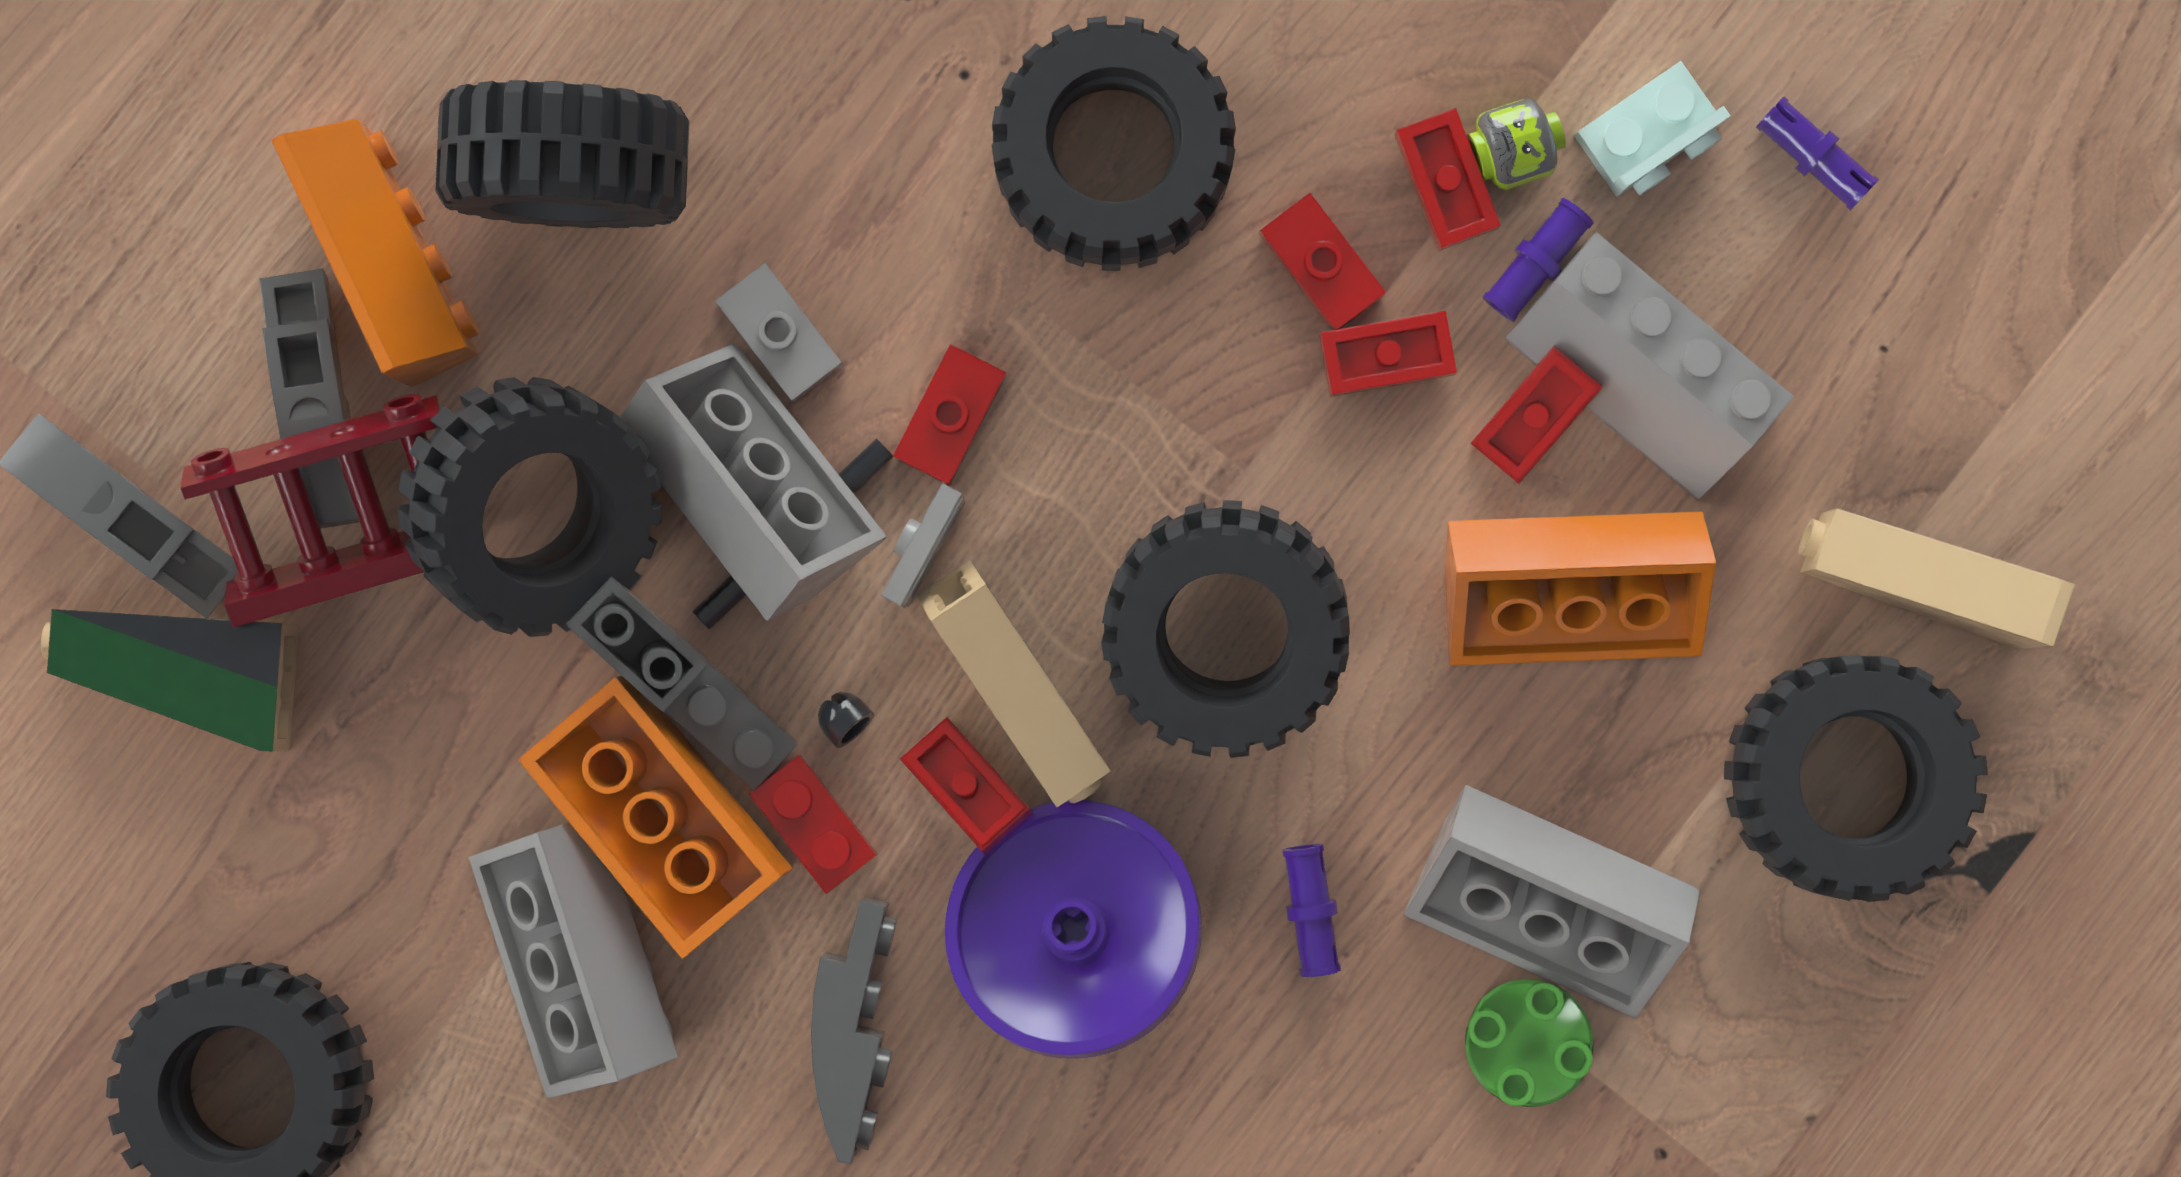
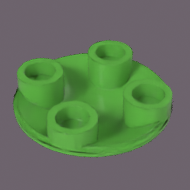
[1465,979,1593,1107]

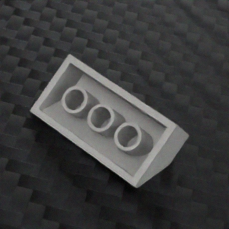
[1505,232,1794,500]
[620,343,887,621]
[1404,785,1700,1019]
[469,823,678,1099]

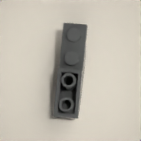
[259,268,359,529]
[0,413,238,619]
[566,576,798,791]
[811,896,897,1165]

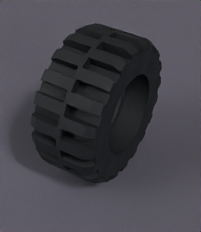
[991,16,1236,271]
[435,80,689,228]
[398,377,663,637]
[1101,500,1350,758]
[1724,655,1988,902]
[106,962,374,1177]

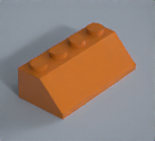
[271,119,480,387]
[1445,511,1716,666]
[518,676,794,959]

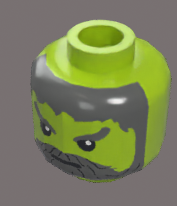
[1467,99,1566,190]

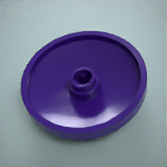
[945,800,1202,1059]

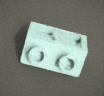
[1574,61,1731,197]

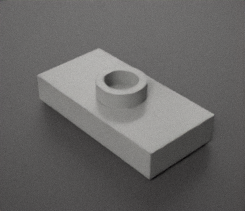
[715,263,843,403]
[881,483,965,608]

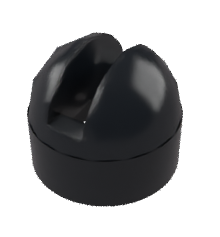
[818,692,874,748]

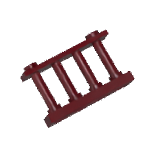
[180,394,441,628]

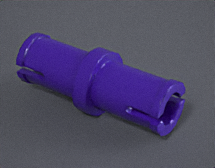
[1756,97,1879,211]
[1483,198,1594,322]
[1282,844,1341,977]

